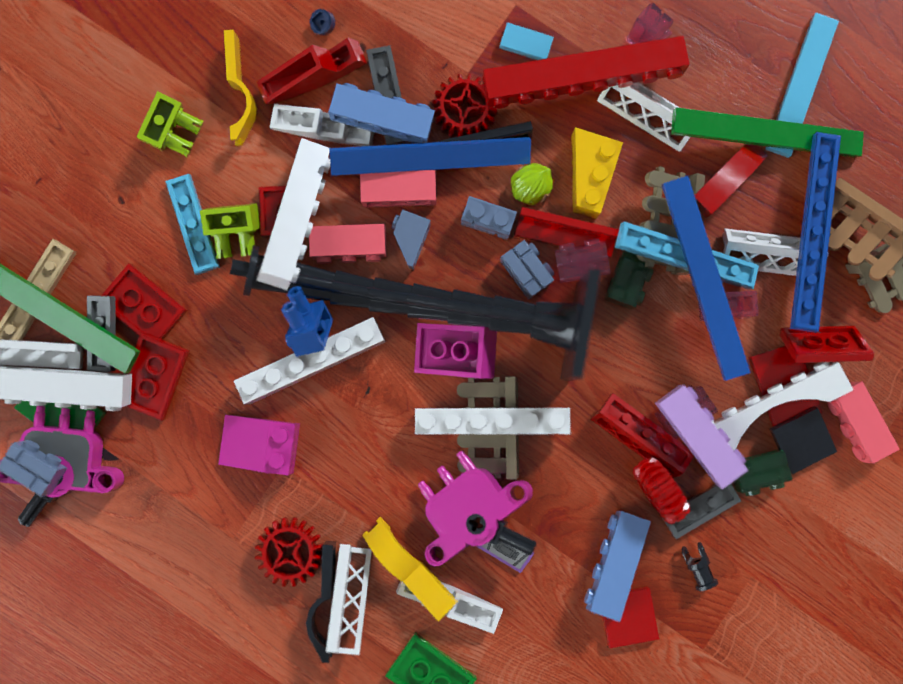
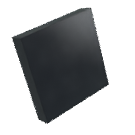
[769,406,837,474]

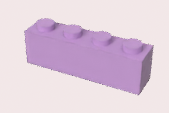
[655,385,748,489]

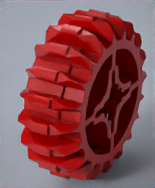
[432,73,498,138]
[633,457,690,525]
[255,517,323,587]

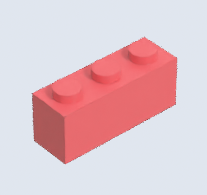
[360,170,436,207]
[309,224,387,264]
[828,381,900,464]

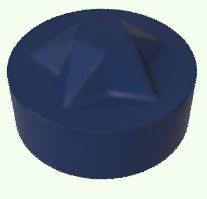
[310,9,335,36]

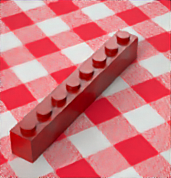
[483,36,690,109]

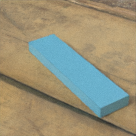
[165,174,220,275]

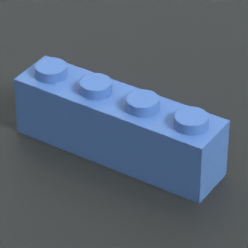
[329,83,435,144]
[584,511,651,622]

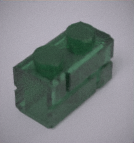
[604,251,654,310]
[733,450,792,496]

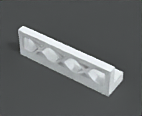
[597,82,690,152]
[722,228,829,276]
[0,339,83,369]
[326,544,372,655]

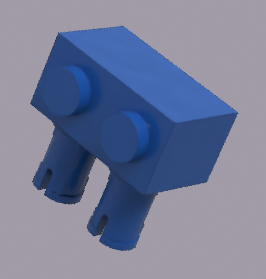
[281,286,333,357]

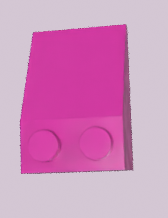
[414,323,497,379]
[219,415,300,475]

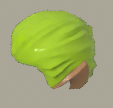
[511,163,553,205]

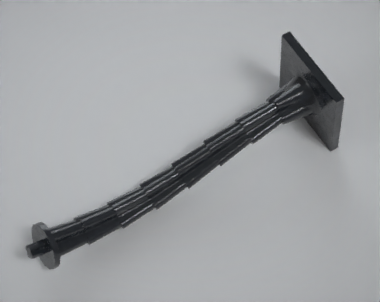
[230,245,601,381]

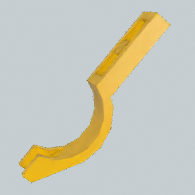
[224,30,257,146]
[362,517,458,621]

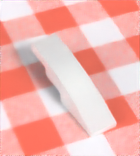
[270,104,374,146]
[396,581,503,634]

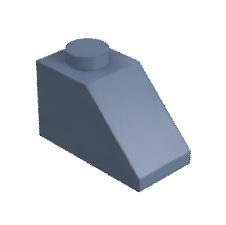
[391,210,431,270]

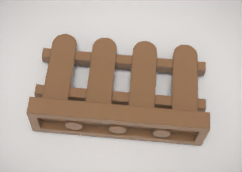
[828,178,903,281]

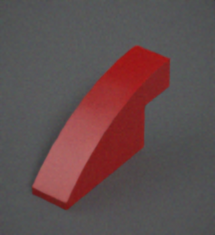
[256,38,367,105]
[694,144,768,218]

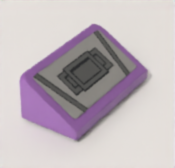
[477,542,534,573]

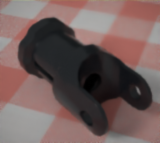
[682,542,719,591]

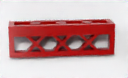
[514,207,619,259]
[590,393,694,478]

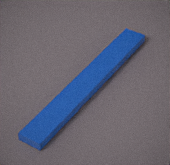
[790,132,841,333]
[329,137,531,176]
[662,176,751,381]

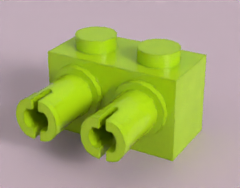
[137,91,204,157]
[200,203,260,259]

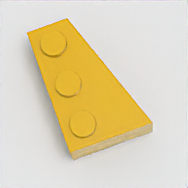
[571,127,623,219]

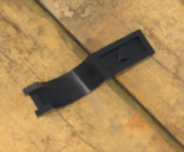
[306,541,336,663]

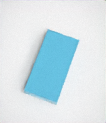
[500,22,554,60]

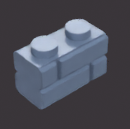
[461,196,517,240]
[499,240,554,300]
[0,440,67,497]

